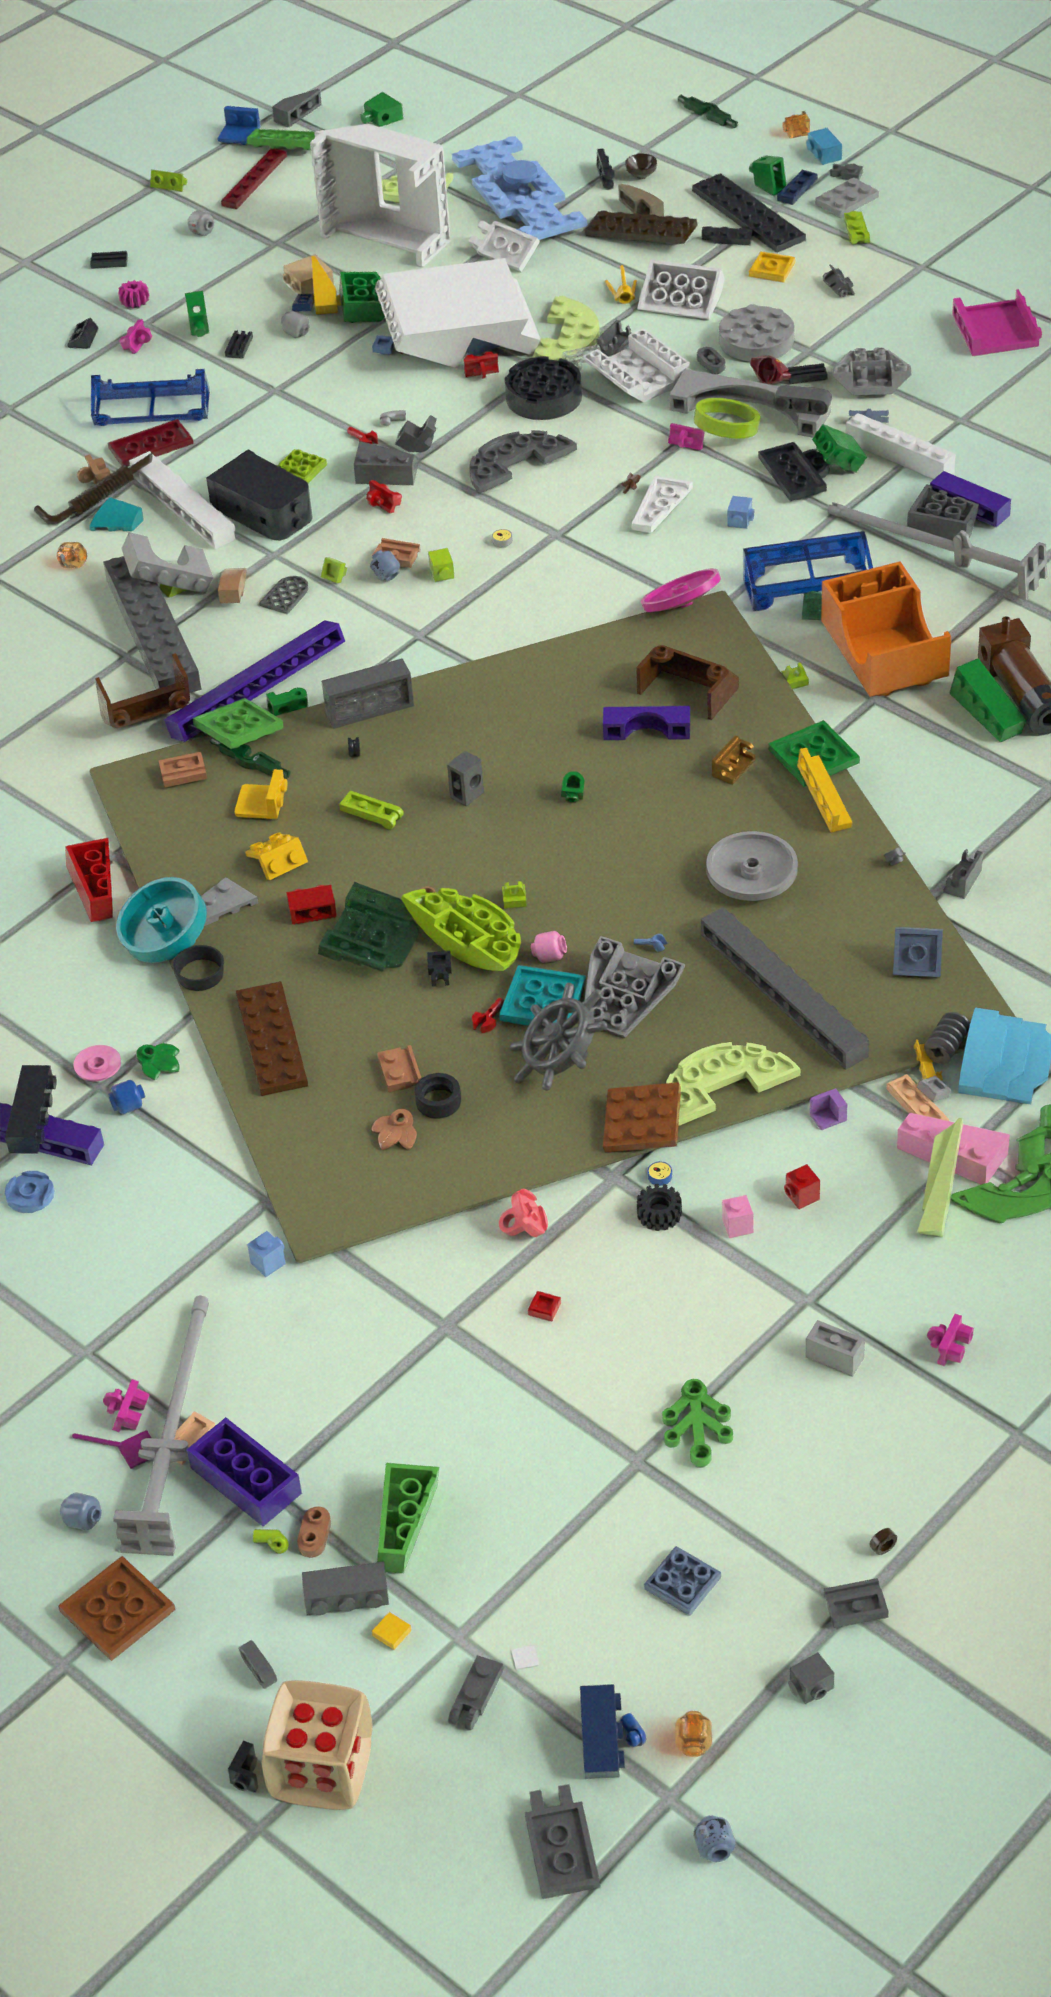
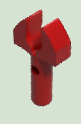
[347,427,378,444]
[472,998,504,1033]

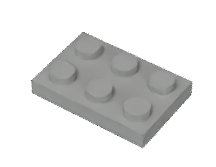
[815,177,879,218]

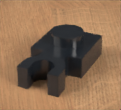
[427,951,452,987]

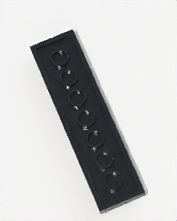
[692,173,806,253]

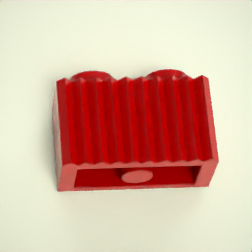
[286,885,337,925]

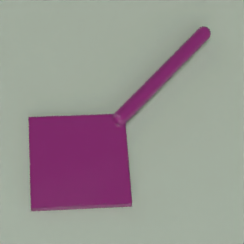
[72,1430,151,1469]

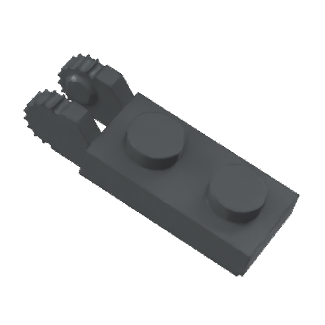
[448,1655,504,1730]

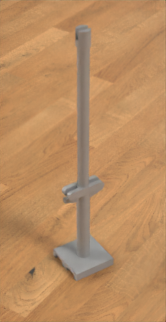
[828,502,1047,600]
[113,1295,209,1556]

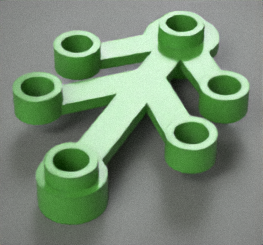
[662,1379,733,1468]

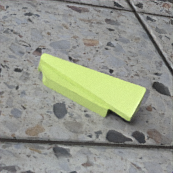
[918,1118,963,1237]

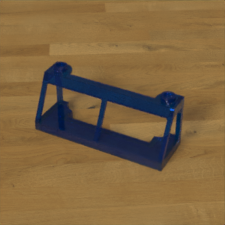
[91,369,210,426]
[743,531,873,611]

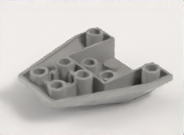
[833,347,911,395]
[585,936,685,1038]

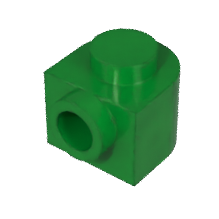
[561,771,585,802]

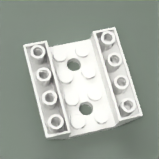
[582,328,689,402]

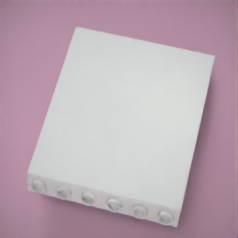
[375,258,541,368]

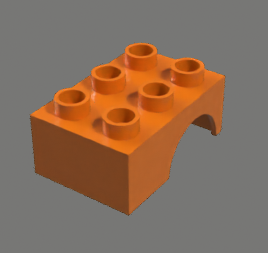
[821,561,951,697]

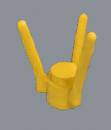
[605,265,637,304]

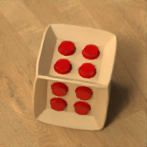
[262,1680,372,1810]

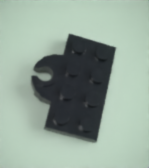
[758,442,830,501]

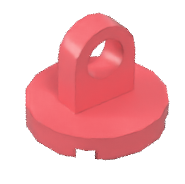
[499,1189,548,1237]

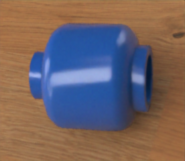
[108,1080,145,1114]

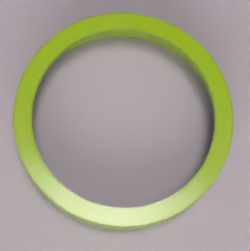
[693,398,760,439]

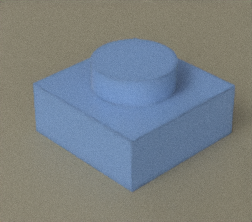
[372,335,394,354]

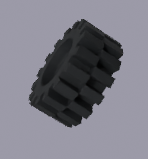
[636,1184,682,1231]

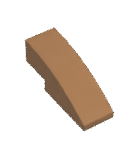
[218,568,247,603]

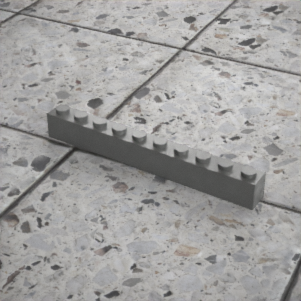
[701,907,869,1070]

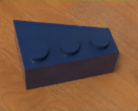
[580,1684,625,1779]

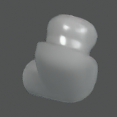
[379,410,406,426]

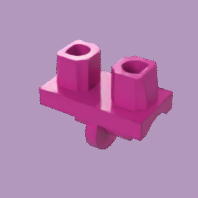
[119,319,152,354]
[668,423,705,450]
[927,1314,974,1366]
[103,1379,150,1432]

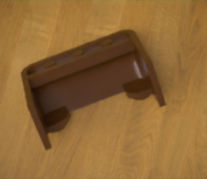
[636,645,739,720]
[95,653,190,728]

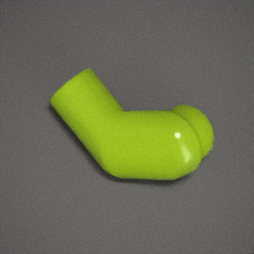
[253,1529,289,1554]

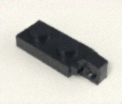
[701,226,753,245]

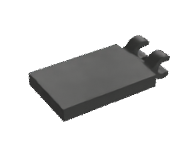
[525,1784,600,1899]

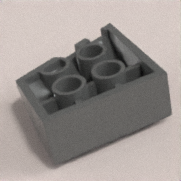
[354,441,419,485]

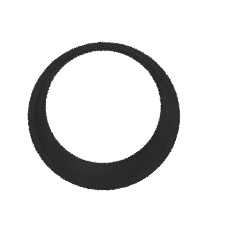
[173,945,224,991]

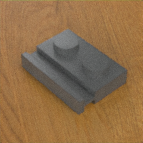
[824,1578,889,1628]

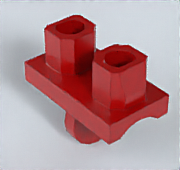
[463,351,499,379]
[366,480,402,513]

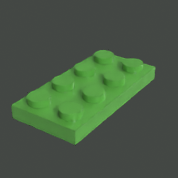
[247,129,315,150]

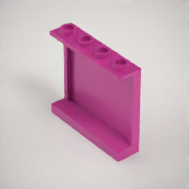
[952,289,1042,356]

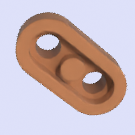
[297,1506,331,1558]

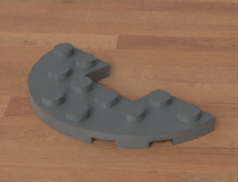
[470,430,577,494]

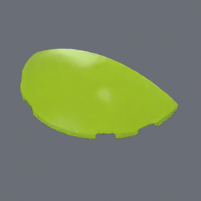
[401,888,521,971]

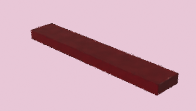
[221,148,287,209]

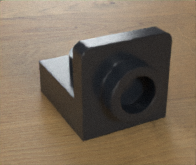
[228,1740,259,1792]

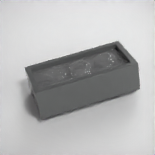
[321,658,414,729]

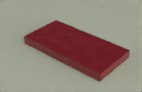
[108,419,194,467]

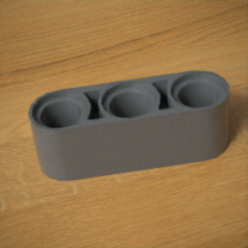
[773,385,832,415]

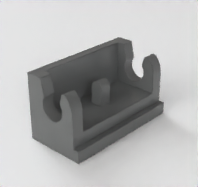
[597,320,631,357]
[943,849,983,899]

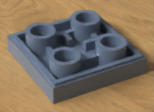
[644,1546,721,1616]

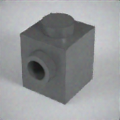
[788,1652,834,1704]

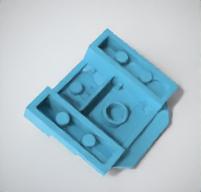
[958,1008,1051,1104]

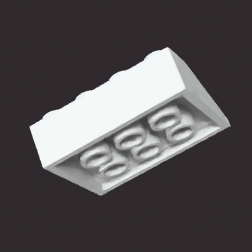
[637,259,725,320]

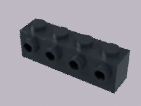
[5,1065,57,1154]

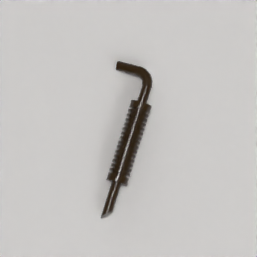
[34,453,153,524]

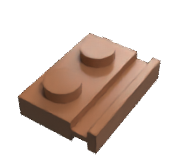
[372,538,421,568]
[158,752,207,787]
[377,1045,421,1092]

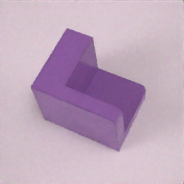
[810,1088,847,1130]

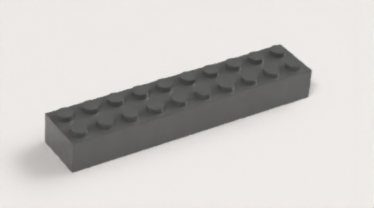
[103,556,202,693]

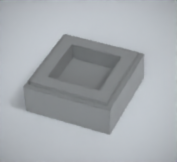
[917,1076,952,1102]

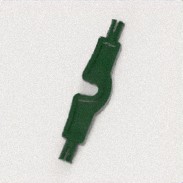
[678,94,738,128]
[210,737,291,779]

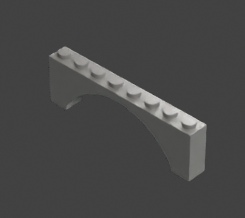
[669,369,831,438]

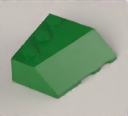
[339,272,385,323]

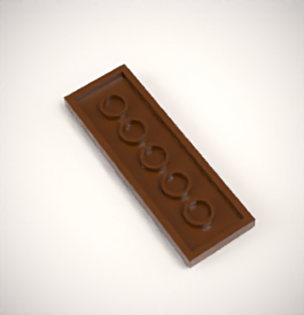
[236,981,308,1096]

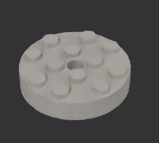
[719,304,794,362]

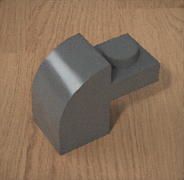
[395,415,437,453]

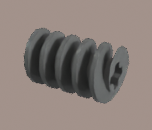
[924,1012,970,1064]

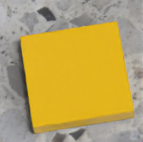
[749,251,795,282]

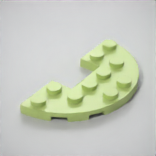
[532,296,599,361]
[666,1042,801,1126]

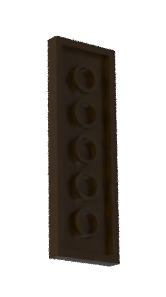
[584,211,698,244]

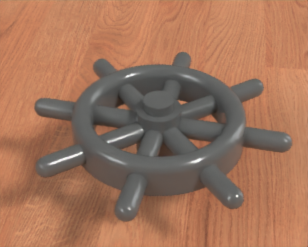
[510,983,608,1091]

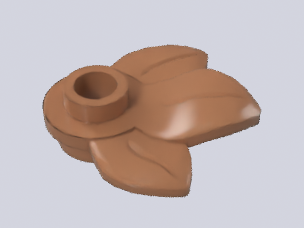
[371,1109,417,1150]

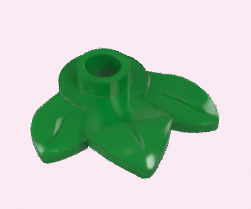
[136,1043,180,1080]

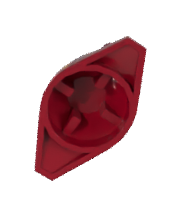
[750,355,791,384]

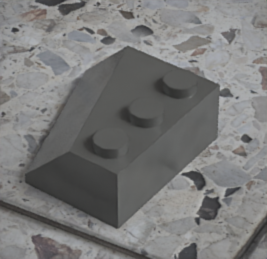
[907,484,979,541]

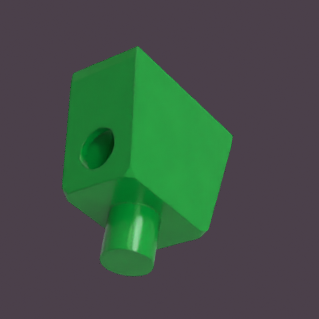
[360,92,404,127]
[749,155,786,196]
[185,291,209,337]

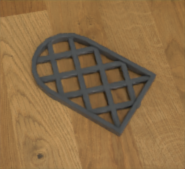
[259,576,309,614]

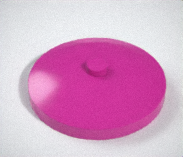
[641,568,721,612]

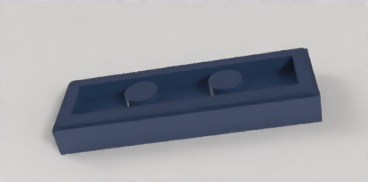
[777,169,818,205]
[292,294,315,311]

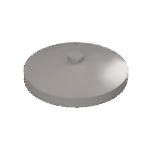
[706,831,798,901]

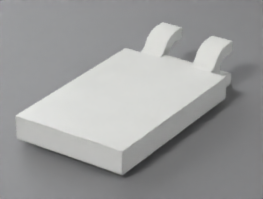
[468,220,540,272]

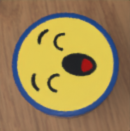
[647,1161,672,1186]

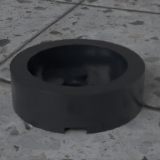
[505,356,582,420]

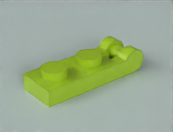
[844,211,870,245]
[339,791,404,830]

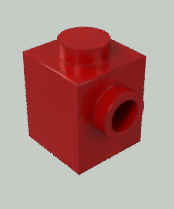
[784,1164,820,1209]

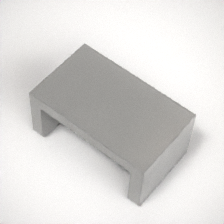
[806,1320,865,1377]

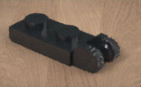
[596,149,615,189]

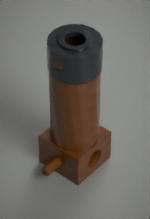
[978,616,1051,735]

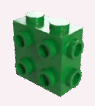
[812,424,867,473]

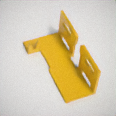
[913,1039,943,1081]

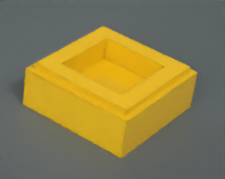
[372,1612,412,1650]

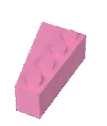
[897,1113,1010,1185]

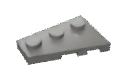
[201,877,258,926]

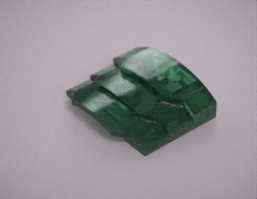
[318,882,419,972]

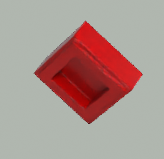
[528,1291,561,1322]

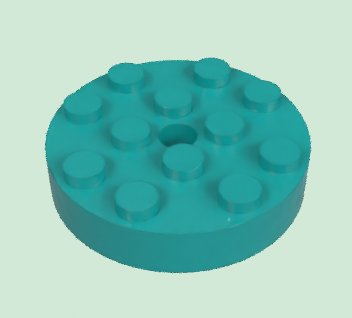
[116,877,207,963]

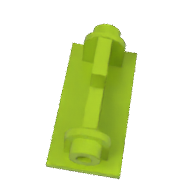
[150,169,187,192]

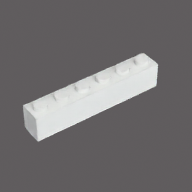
[846,413,956,479]

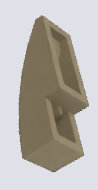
[618,184,664,216]

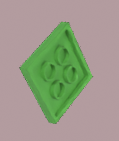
[193,698,283,749]

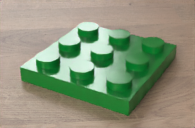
[768,720,860,787]

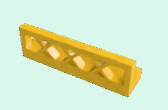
[797,748,852,833]

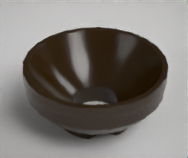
[625,153,657,179]

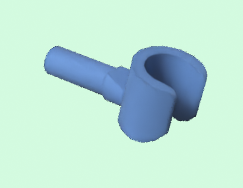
[634,934,668,952]

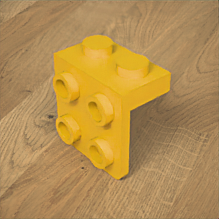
[234,769,287,819]
[245,833,308,880]

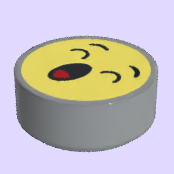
[492,529,512,547]

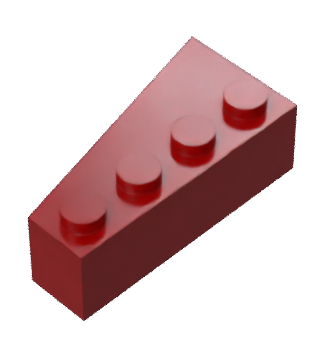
[65,838,113,922]

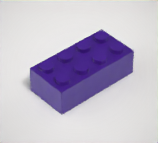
[187,1417,302,1527]

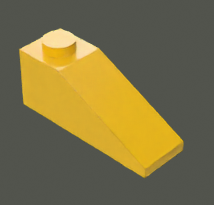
[311,256,341,315]

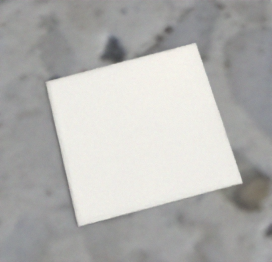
[511,1645,539,1670]

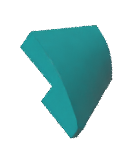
[89,497,144,531]

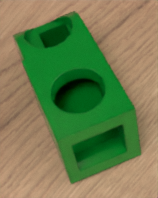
[266,687,308,716]

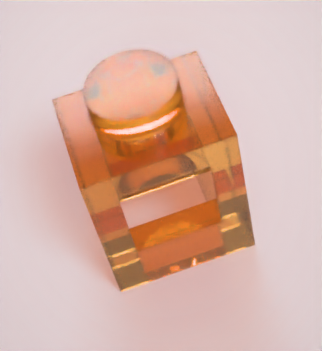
[782,111,810,138]

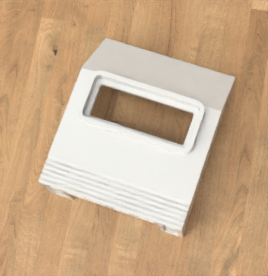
[310,124,451,267]

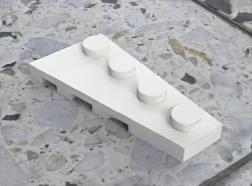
[632,476,693,533]

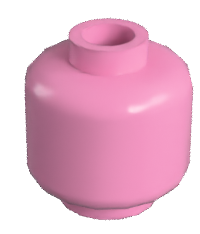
[531,931,567,963]

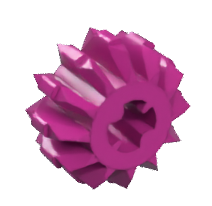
[118,280,149,308]

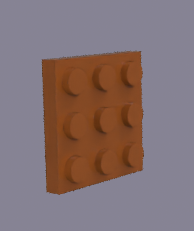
[603,1082,681,1152]
[58,1556,176,1661]

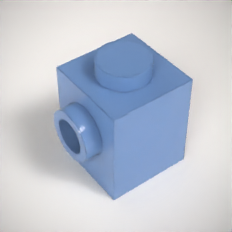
[727,496,754,529]
[247,1231,286,1277]

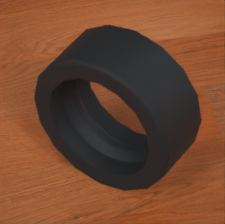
[414,1073,462,1119]

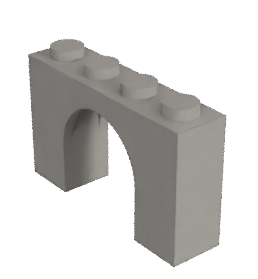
[121,532,213,594]

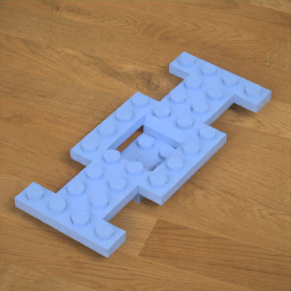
[452,136,587,240]

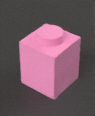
[722,1195,753,1238]

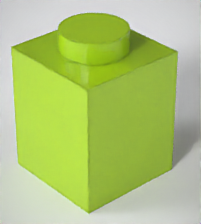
[428,548,455,582]

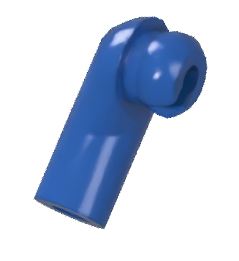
[620,1713,647,1747]

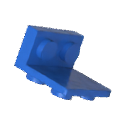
[218,106,260,145]

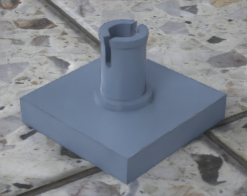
[893,927,943,977]

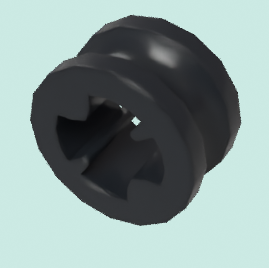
[348,737,360,757]

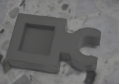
[830,164,863,180]

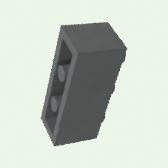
[302,1562,389,1615]

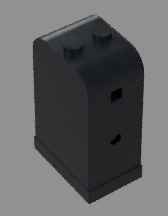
[206,449,312,541]

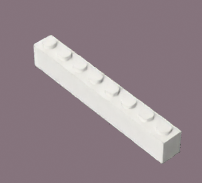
[129,452,236,550]

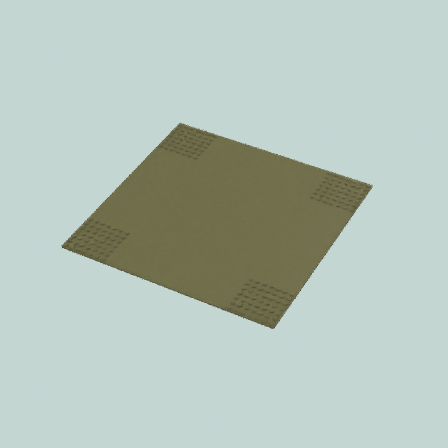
[89,591,1016,1263]

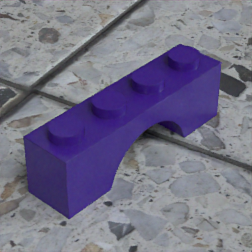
[603,706,690,740]

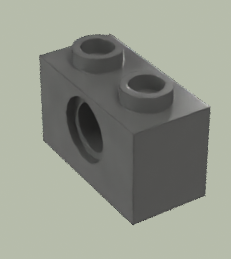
[447,751,484,806]

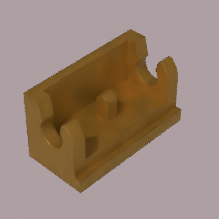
[712,735,756,785]

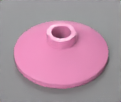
[74,1045,121,1082]

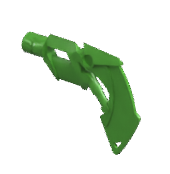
[951,1104,1051,1223]

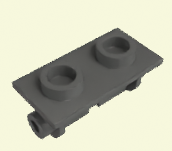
[823,264,855,297]

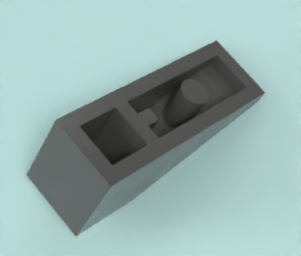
[272,89,322,127]

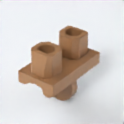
[77,455,111,484]

